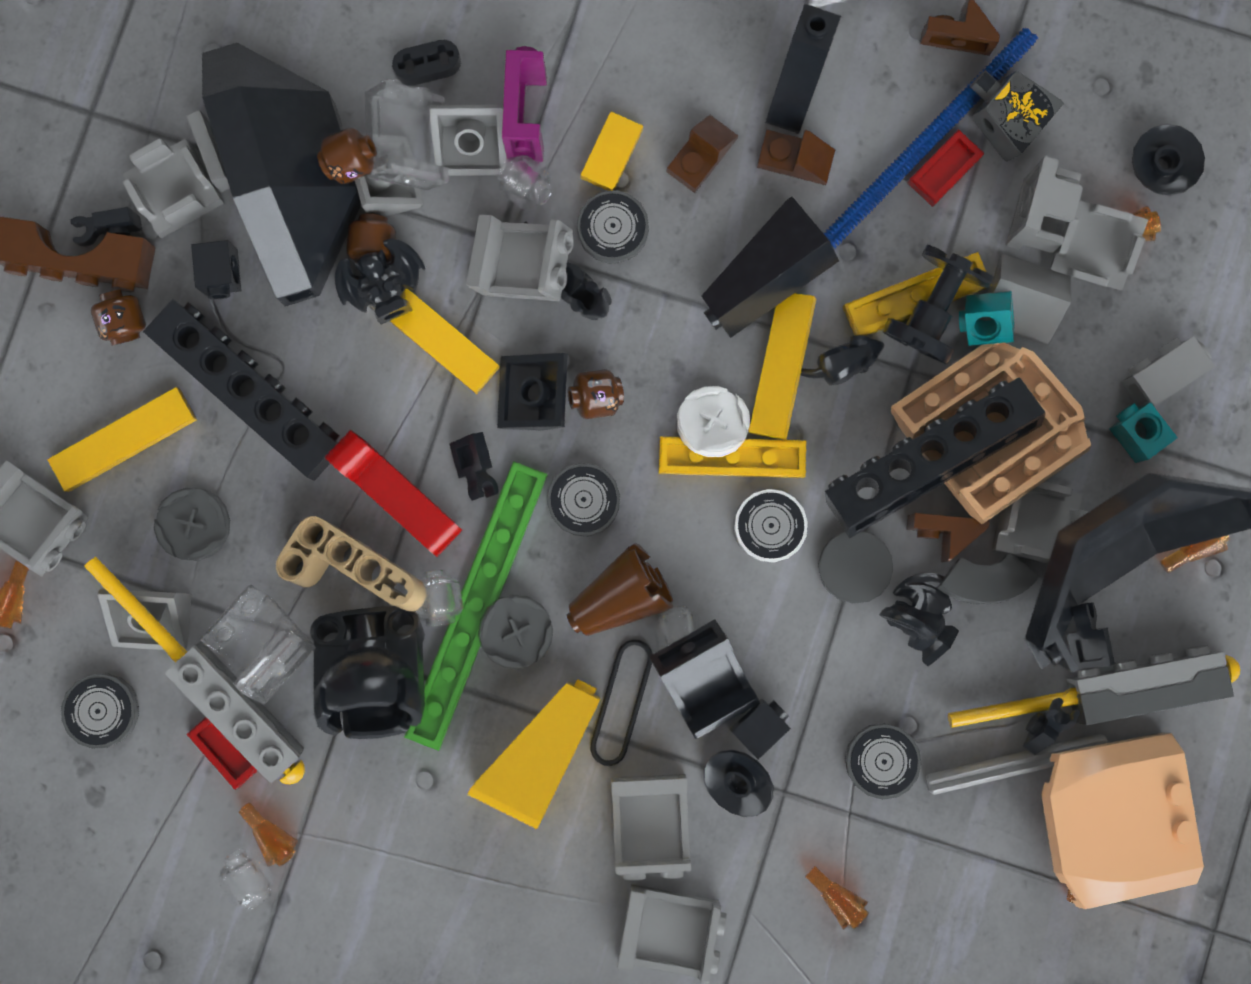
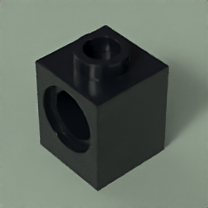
[191,240,241,299]
[729,699,791,760]

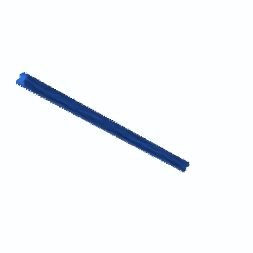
[823,28,1038,249]

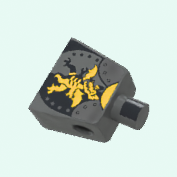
[970,70,1064,162]

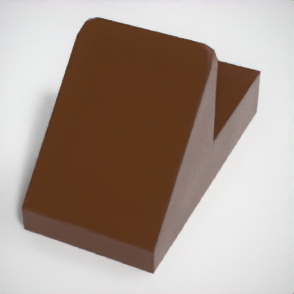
[920,0,1000,56]
[667,115,738,193]
[757,129,835,185]
[907,513,990,562]

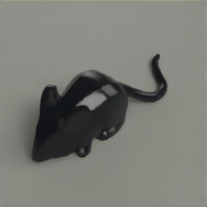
[524,221,612,320]
[801,335,885,386]

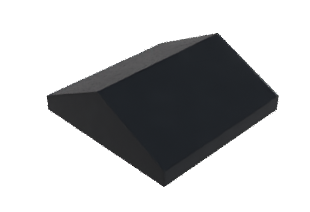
[497,353,568,431]

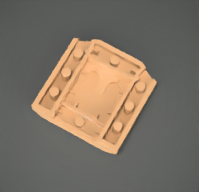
[891,343,1091,524]
[1041,733,1204,909]

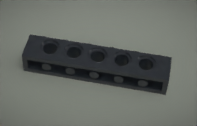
[143,299,340,481]
[825,377,1046,538]

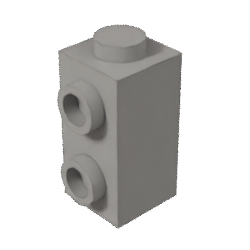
[1121,336,1215,407]

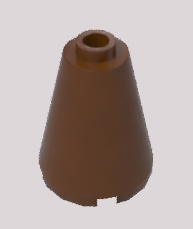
[567,543,673,636]

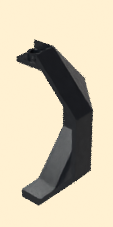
[202,43,361,306]
[1024,473,1251,673]

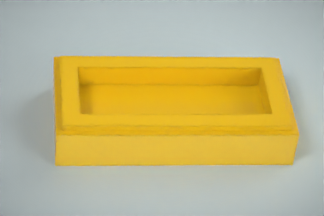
[580,111,643,191]

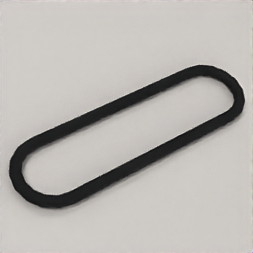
[590,640,652,766]

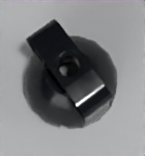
[310,606,425,739]

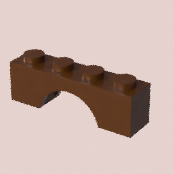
[0,216,156,292]

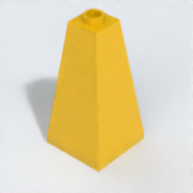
[467,679,601,829]

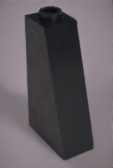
[765,4,841,134]
[701,197,839,338]

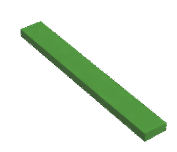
[404,461,548,751]

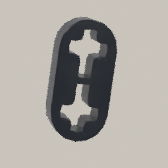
[392,40,461,86]

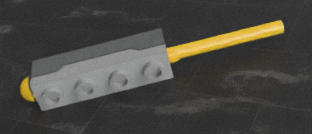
[84,556,305,784]
[948,645,1240,728]

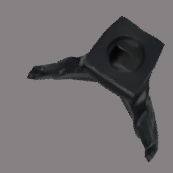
[335,238,426,325]
[879,573,959,666]

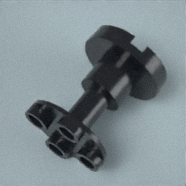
[883,245,994,364]

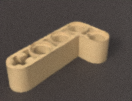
[276,516,428,611]

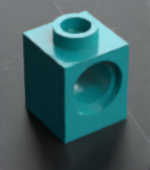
[959,291,1015,346]
[1109,402,1178,463]

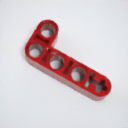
[325,429,462,557]

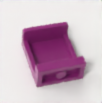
[502,46,547,162]

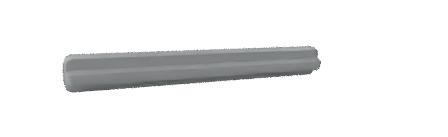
[926,734,1108,795]

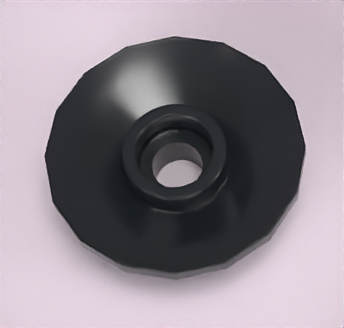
[1132,124,1205,196]
[704,750,774,817]

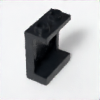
[649,619,760,739]

